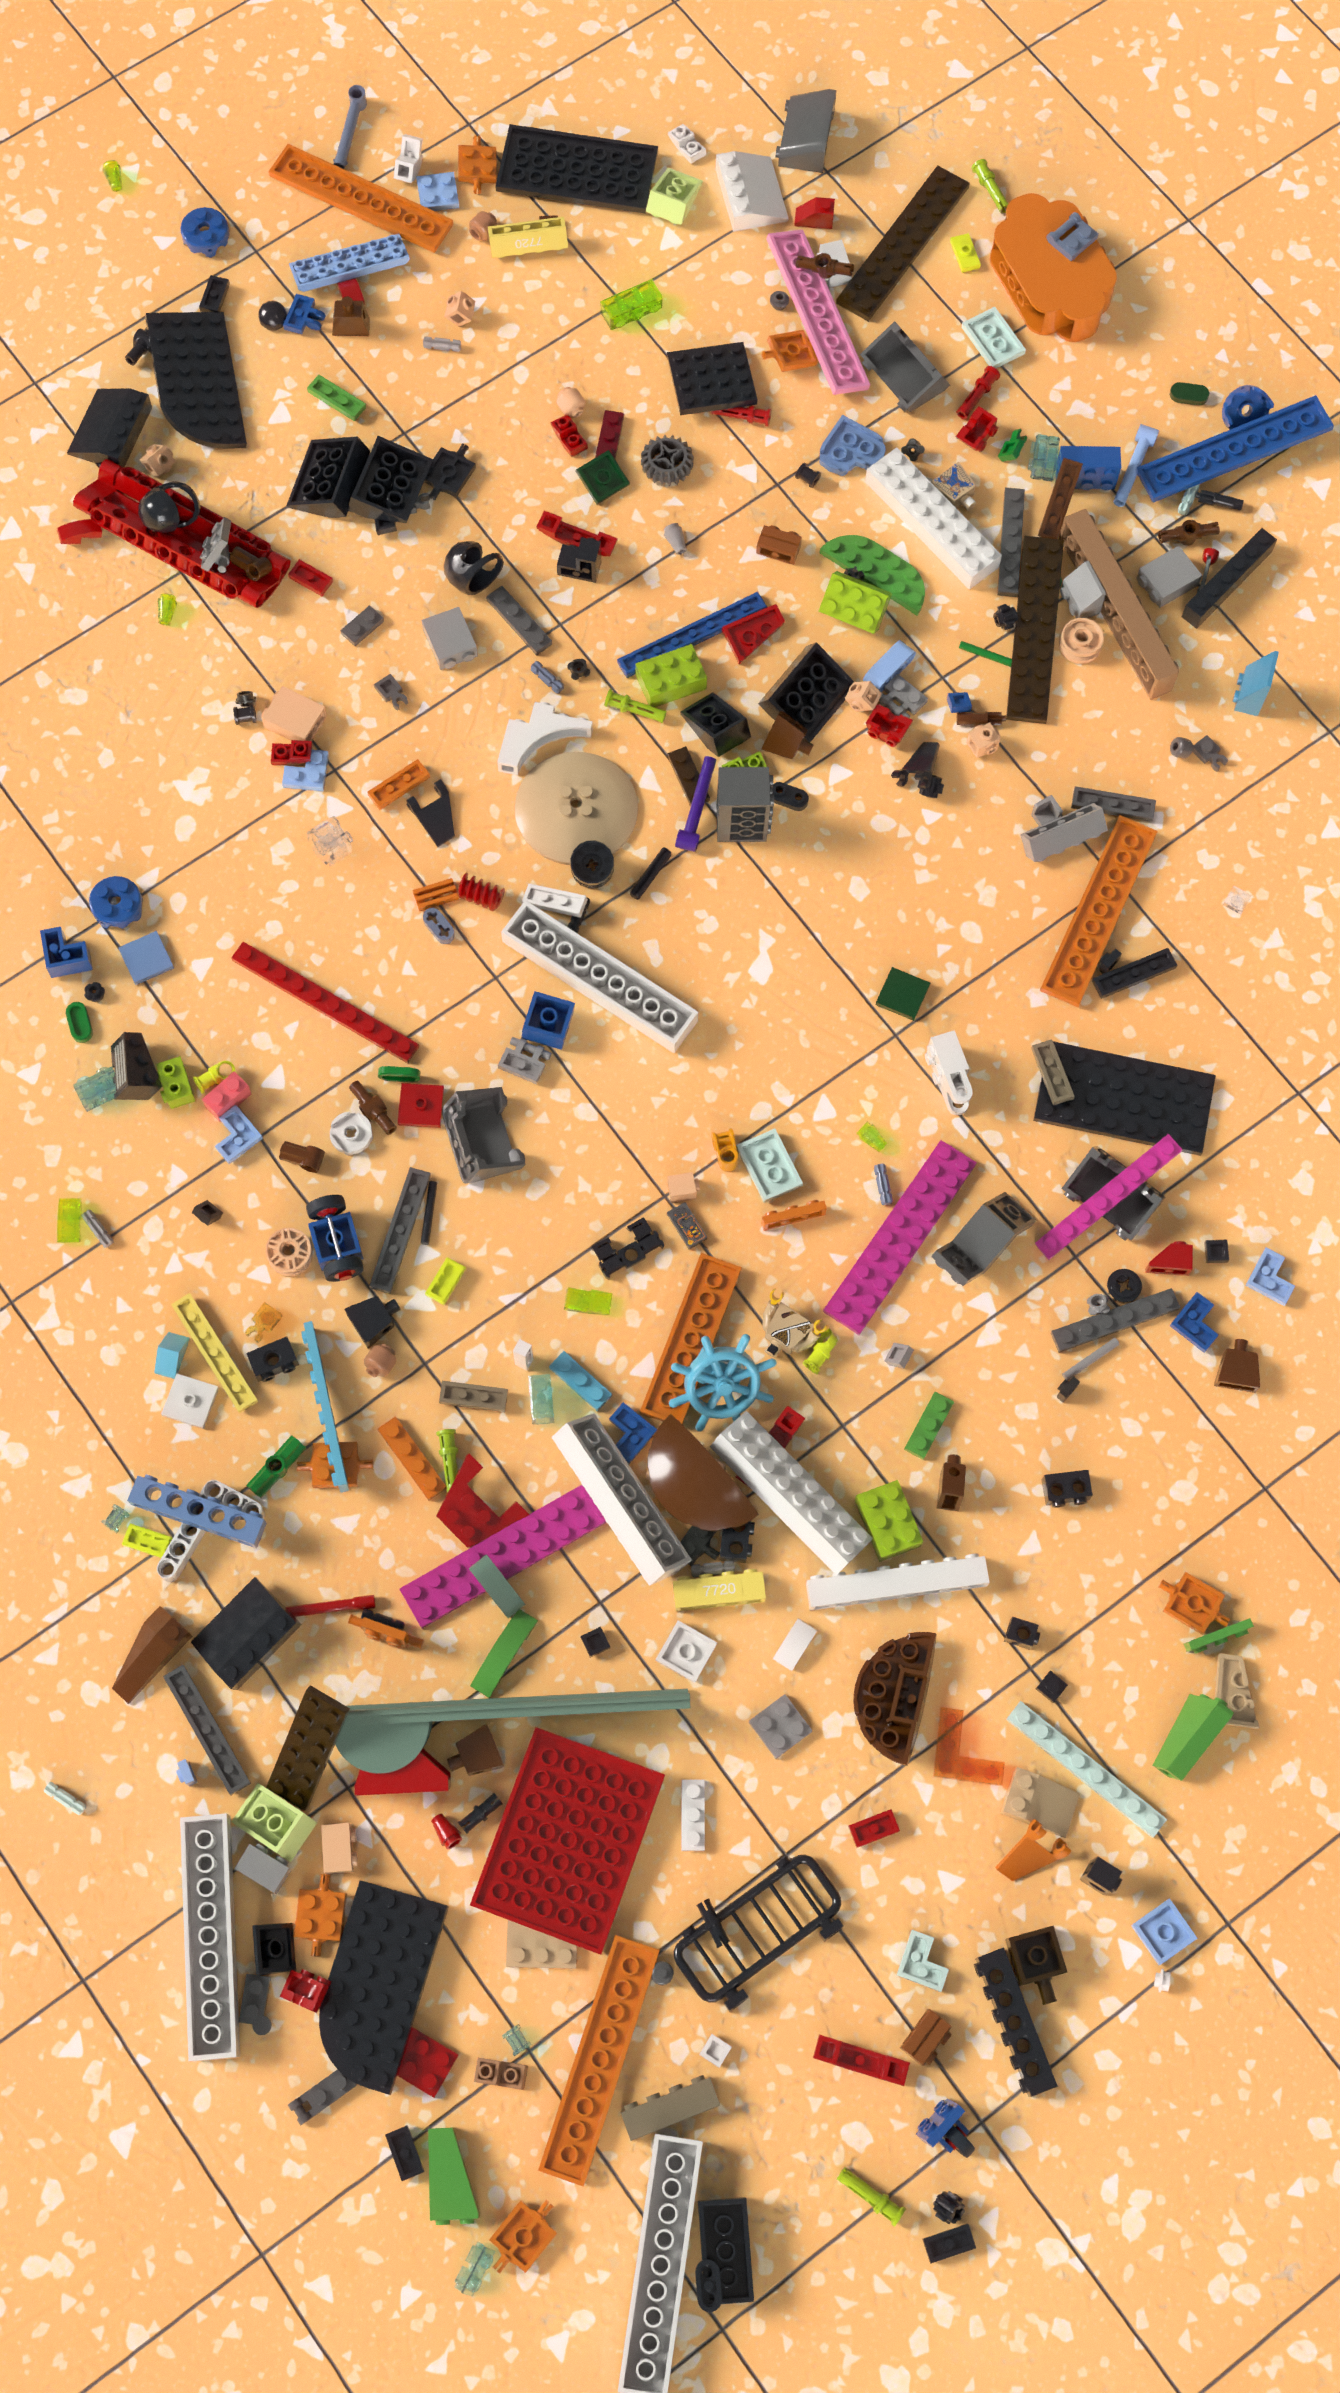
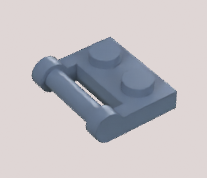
[1046,212,1098,261]

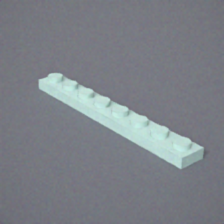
[1006,1701,1167,1838]

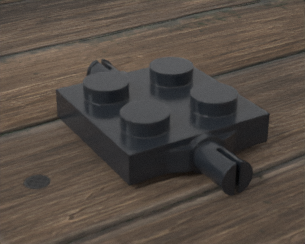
[424,443,476,500]

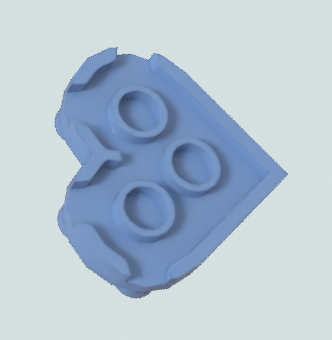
[819,415,886,476]

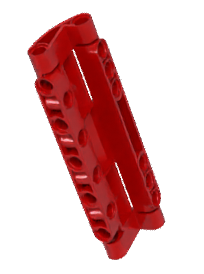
[73,459,291,608]

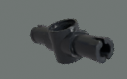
[125,327,151,366]

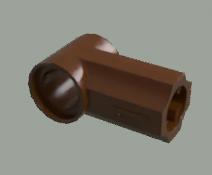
[230,546,272,581]
[279,1141,325,1173]

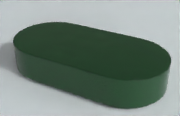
[1169,382,1210,405]

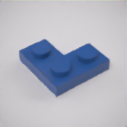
[1170,1292,1219,1353]
[609,1402,657,1464]

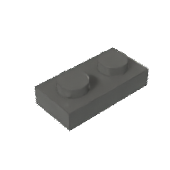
[340,605,384,647]

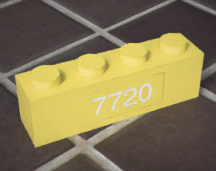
[488,217,568,258]
[673,1569,766,1612]

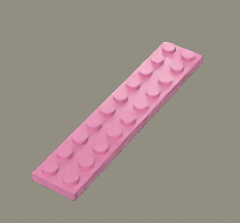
[766,229,870,395]

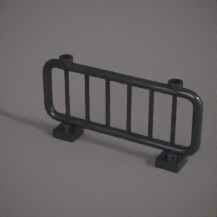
[673,1854,844,2013]

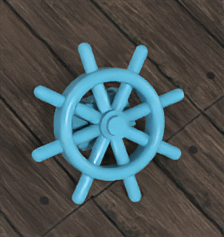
[669,1334,777,1432]

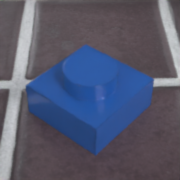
[947,692,972,713]

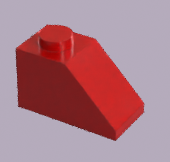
[794,197,835,229]
[1145,1241,1193,1276]

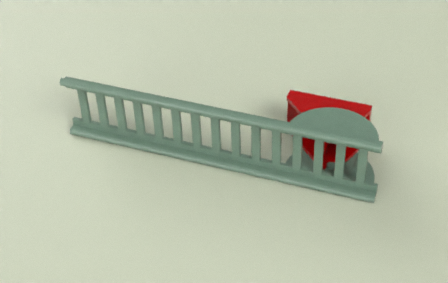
[335,1688,691,1796]

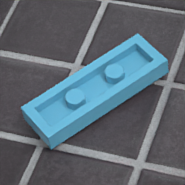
[549,1351,612,1412]

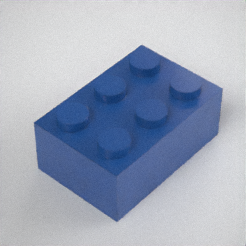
[1055,446,1121,490]

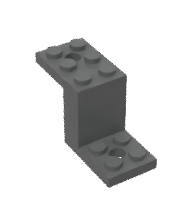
[931,1192,1037,1286]

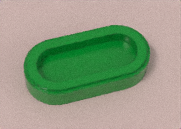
[65,1002,93,1043]
[378,1066,421,1082]

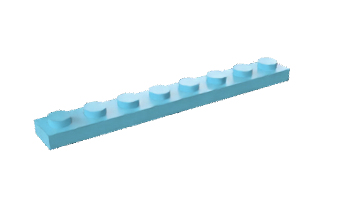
[301,1321,349,1493]

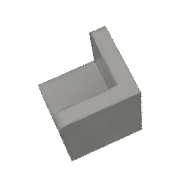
[1031,795,1063,826]

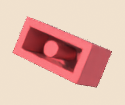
[202,1071,251,1122]

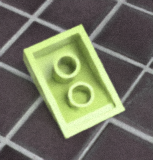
[646,167,703,225]
[231,1783,317,1863]

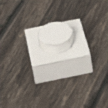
[699,2034,732,2068]

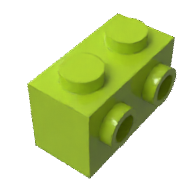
[156,1056,195,1109]

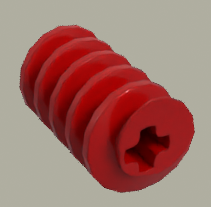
[458,872,505,911]

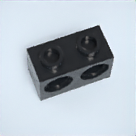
[1041,1470,1093,1508]
[719,1521,755,1563]

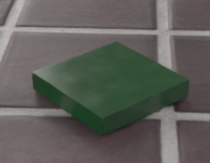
[575,450,630,505]
[875,967,931,1021]

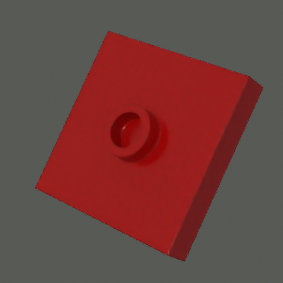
[397,1083,444,1128]

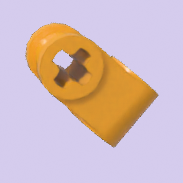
[711,1128,738,1172]

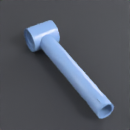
[1113,424,1159,507]

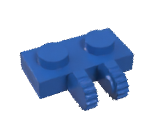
[283,294,326,334]

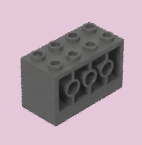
[716,767,774,842]

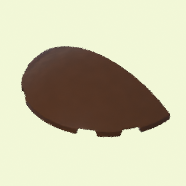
[647,1414,759,1531]
[853,1632,937,1766]

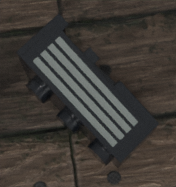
[111,1032,163,1100]

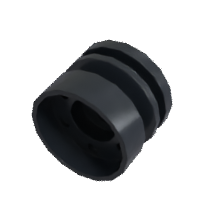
[570,840,614,889]

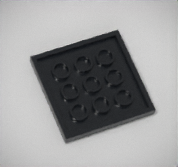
[667,342,758,416]

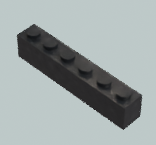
[1181,528,1277,629]

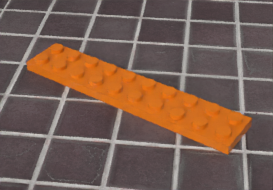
[269,144,454,253]
[1040,815,1158,1007]
[538,1935,660,2187]

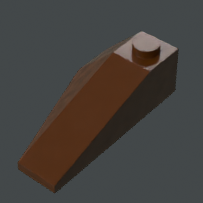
[112,1606,193,1704]

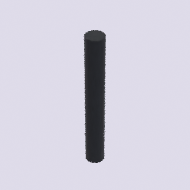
[420,1181,437,1245]

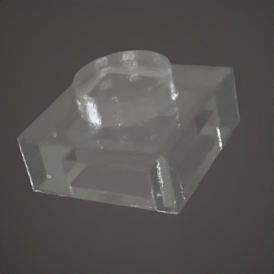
[1223,886,1252,915]

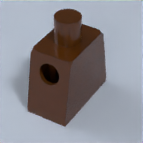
[332,297,370,336]
[761,711,814,759]
[1214,1339,1260,1393]
[936,1454,966,1512]
[447,1724,505,1776]

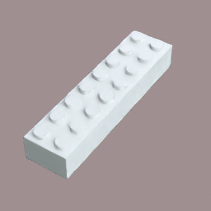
[865,447,1002,590]
[710,1411,873,1575]
[552,1413,692,1586]

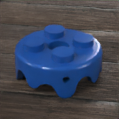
[180,207,230,258]
[1222,385,1274,430]
[89,876,143,929]

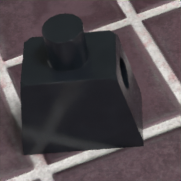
[344,1296,401,1349]

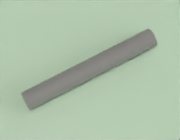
[1062,1338,1120,1380]

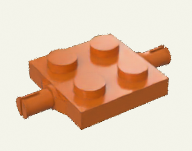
[458,135,497,194]
[762,330,818,372]
[297,1442,373,1488]
[1158,1572,1230,1635]
[348,1614,424,1649]
[294,1874,347,1957]
[489,2200,557,2274]

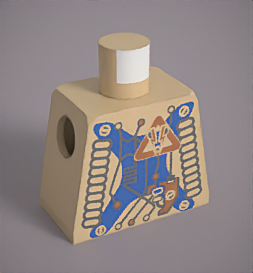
[931,461,977,511]

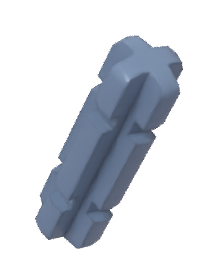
[531,661,564,694]
[874,1163,893,1205]

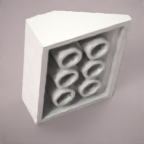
[715,151,789,232]

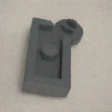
[239,1974,272,2035]

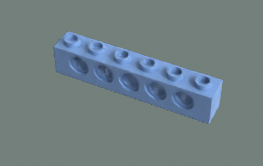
[127,1474,267,1549]

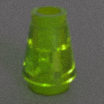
[102,160,123,192]
[157,593,177,626]
[856,1121,888,1152]

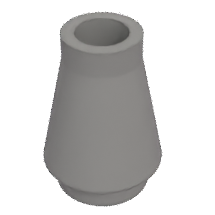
[664,523,687,555]

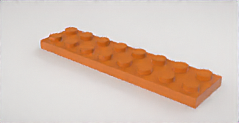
[640,1253,742,1425]

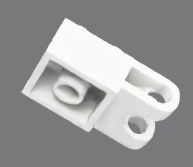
[925,1030,973,1115]

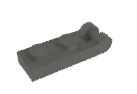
[288,2069,357,2126]

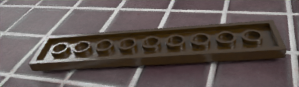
[836,165,970,322]
[1006,535,1064,724]

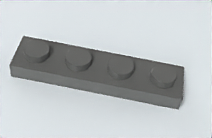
[486,586,552,656]
[1071,786,1156,822]

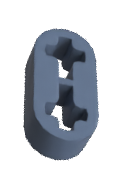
[423,908,455,944]

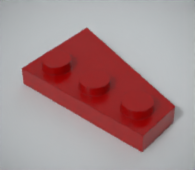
[722,604,785,664]

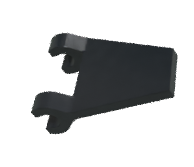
[891,742,940,788]
[406,779,455,848]

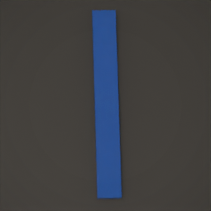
[617,592,767,678]

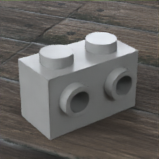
[234,1843,291,1894]

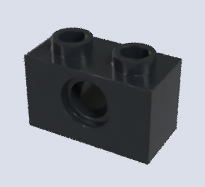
[246,1336,299,1382]
[1080,1856,1123,1895]

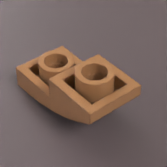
[474,2057,528,2090]

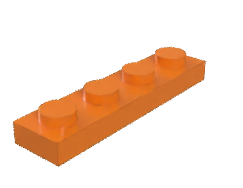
[377,1416,447,1501]

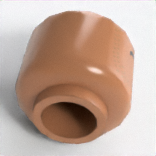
[469,211,497,241]
[364,1344,396,1377]

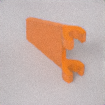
[995,1819,1072,1881]

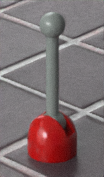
[1197,548,1219,593]

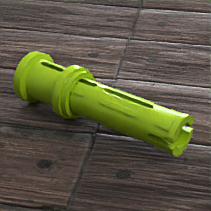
[971,159,1009,214]
[604,689,667,723]
[436,1429,459,1493]
[836,2167,906,2227]

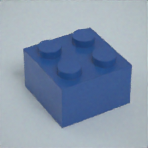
[521,991,575,1050]

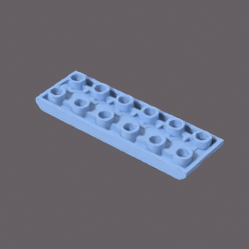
[289,234,410,292]

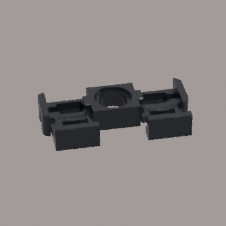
[591,1217,664,1280]

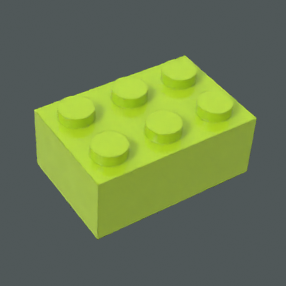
[818,571,892,634]
[635,644,707,707]
[854,1480,923,1562]

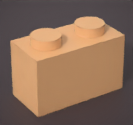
[321,1823,358,1875]

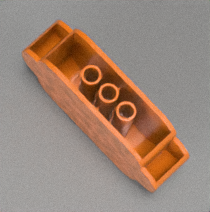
[990,193,1117,342]

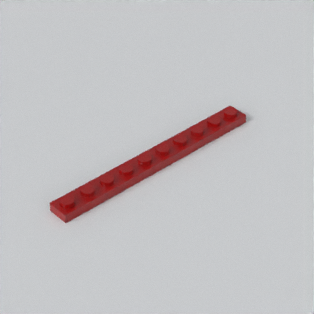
[231,942,419,1064]

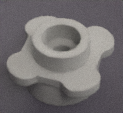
[1087,1294,1110,1315]

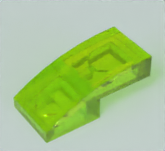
[57,1198,82,1243]
[564,1287,613,1315]

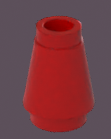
[431,1813,462,1850]

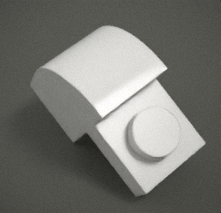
[394,134,423,183]

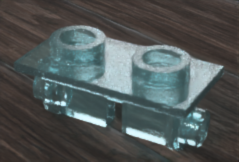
[454,2241,496,2297]

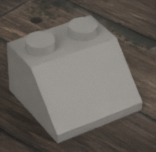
[1060,561,1106,618]

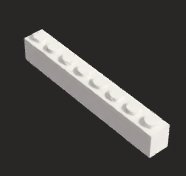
[806,1554,990,1611]

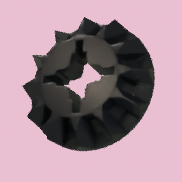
[1106,1269,1142,1303]

